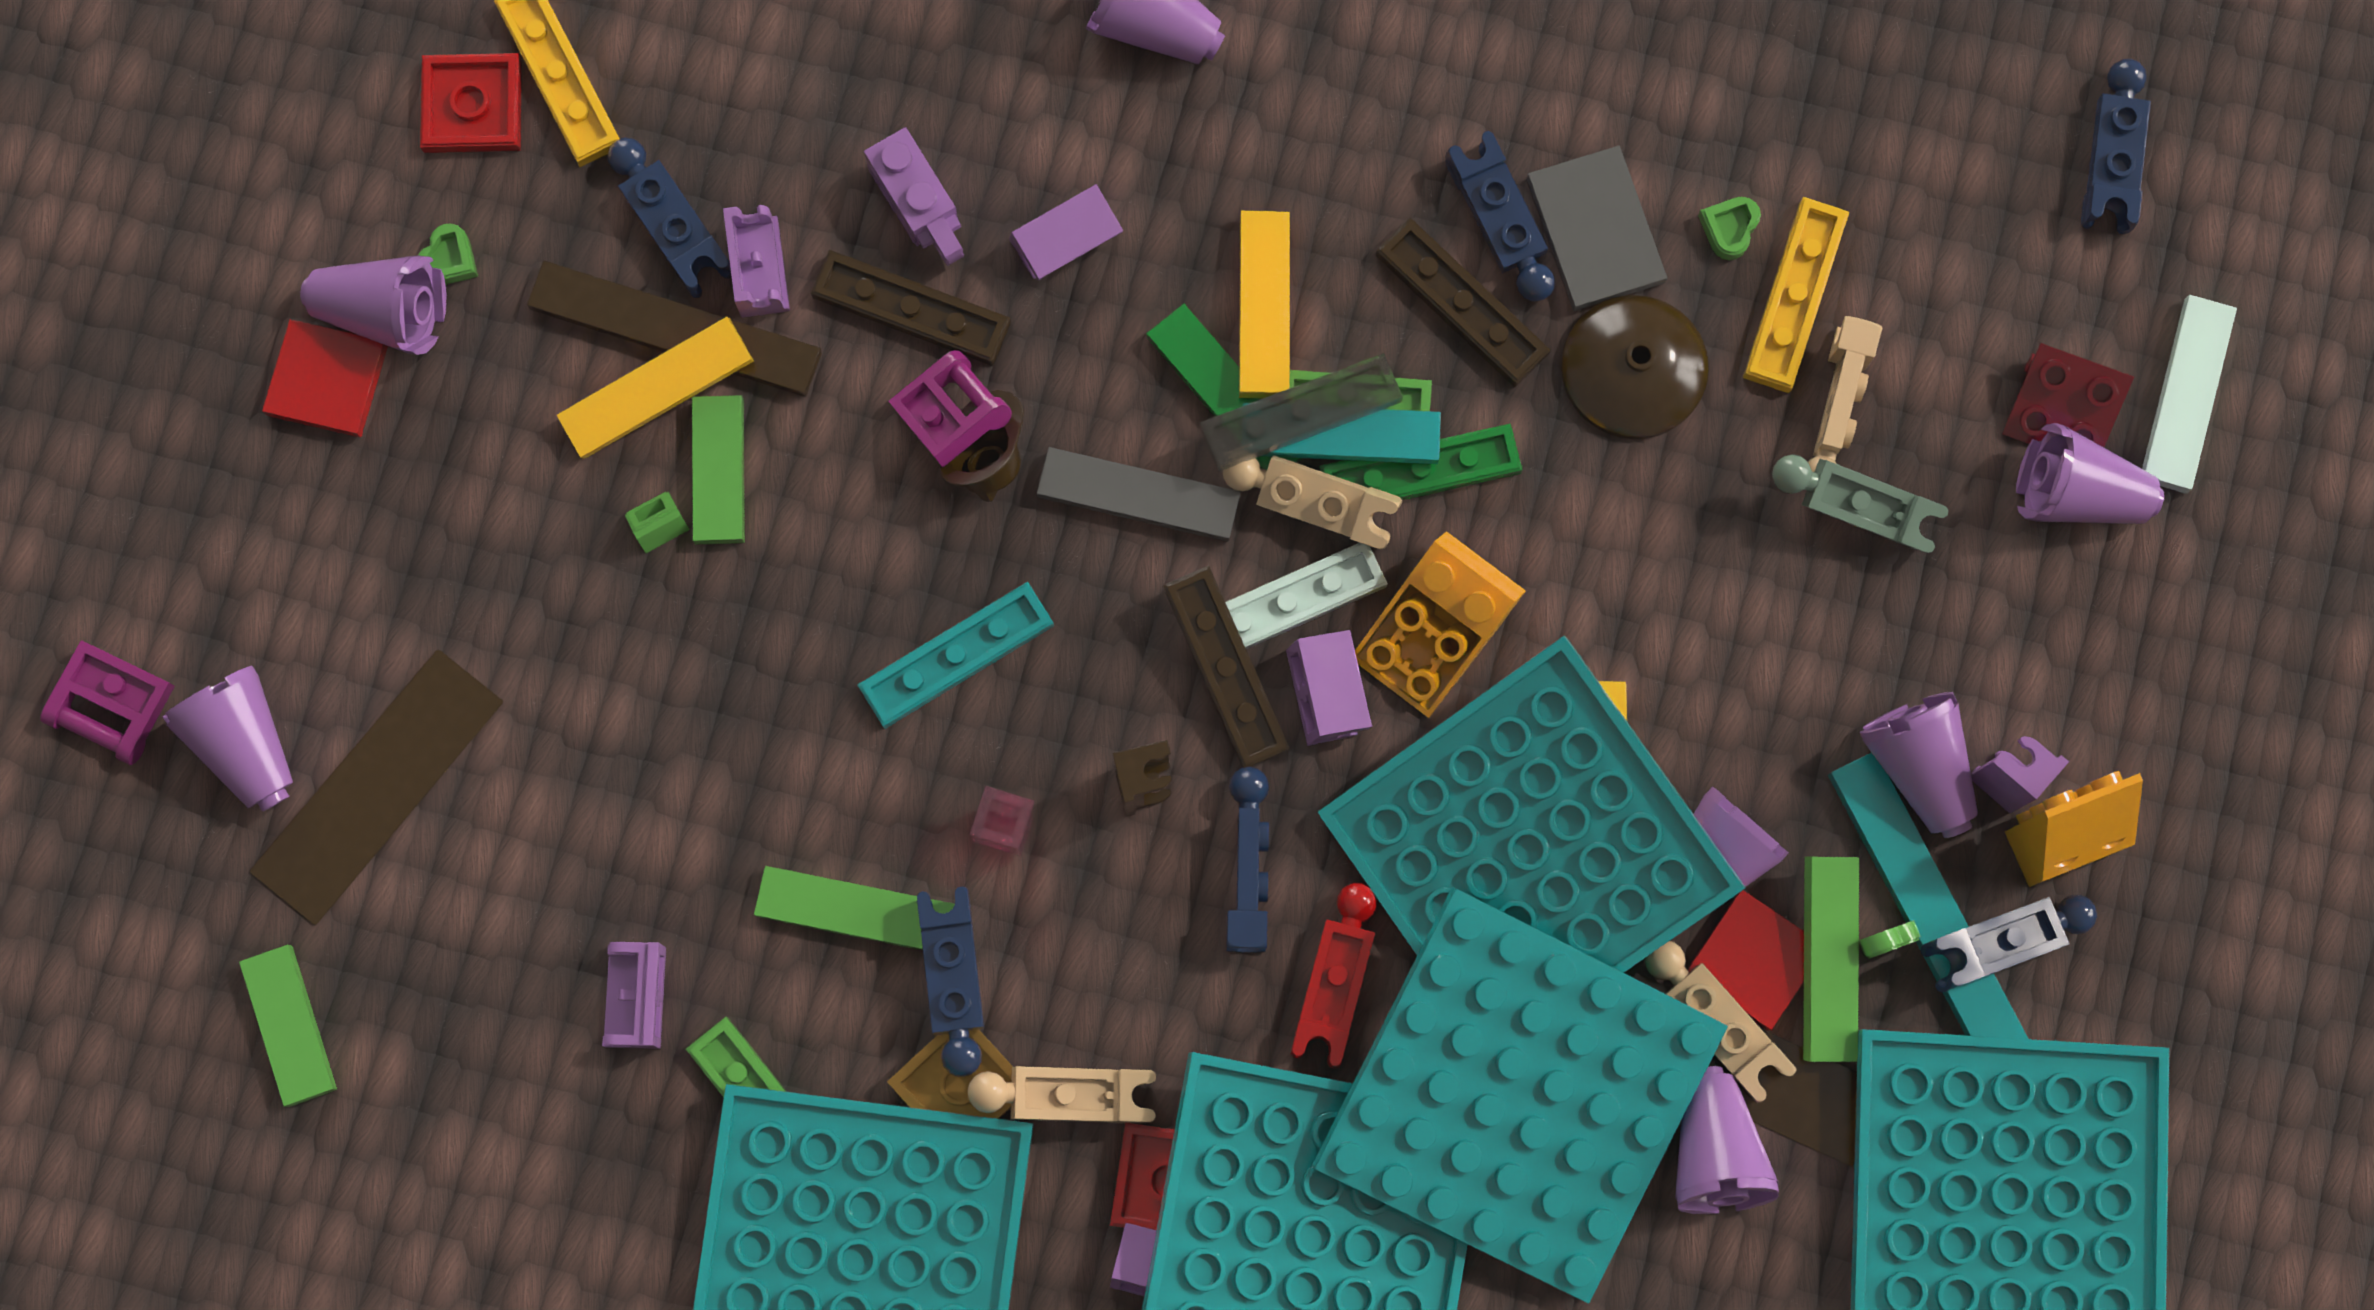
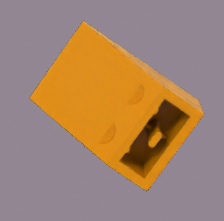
[1355,532,1526,718]
[2005,771,2143,887]

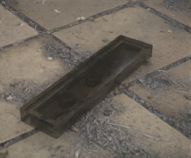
[1200,353,1403,472]

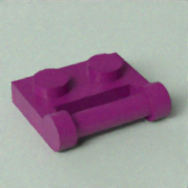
[888,351,1012,467]
[40,640,175,765]

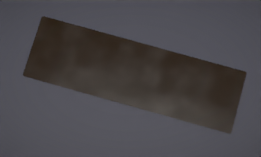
[250,649,503,925]
[1633,973,1857,1168]

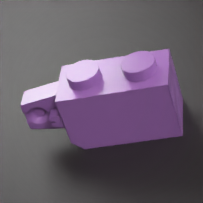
[864,127,964,266]

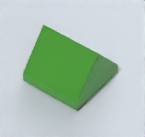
[625,491,690,553]

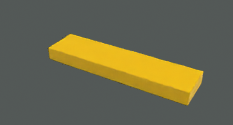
[494,0,620,167]
[1743,197,1849,393]
[1239,210,1290,399]
[557,317,754,459]

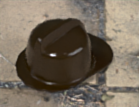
[940,390,1024,502]

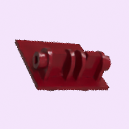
[2002,342,2134,447]

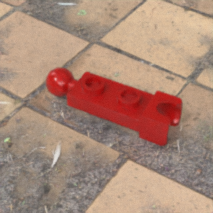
[1290,883,1377,1069]

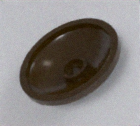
[1561,295,1709,439]

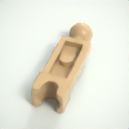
[1807,316,1882,472]
[1223,452,1402,549]
[1645,941,1796,1103]
[968,1066,1156,1124]

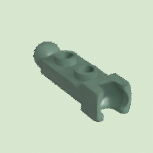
[1772,454,1948,553]

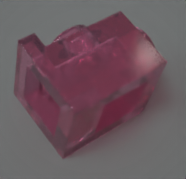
[970,786,1035,857]

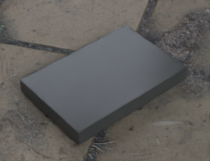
[1526,145,1667,311]

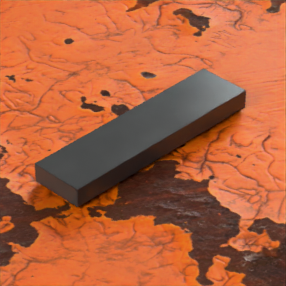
[1037,447,1241,542]

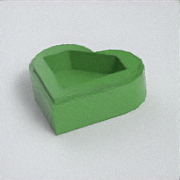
[1698,197,1761,260]
[418,224,478,285]
[1859,920,1921,959]

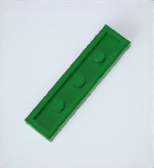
[1147,304,1303,470]
[1319,423,1523,500]

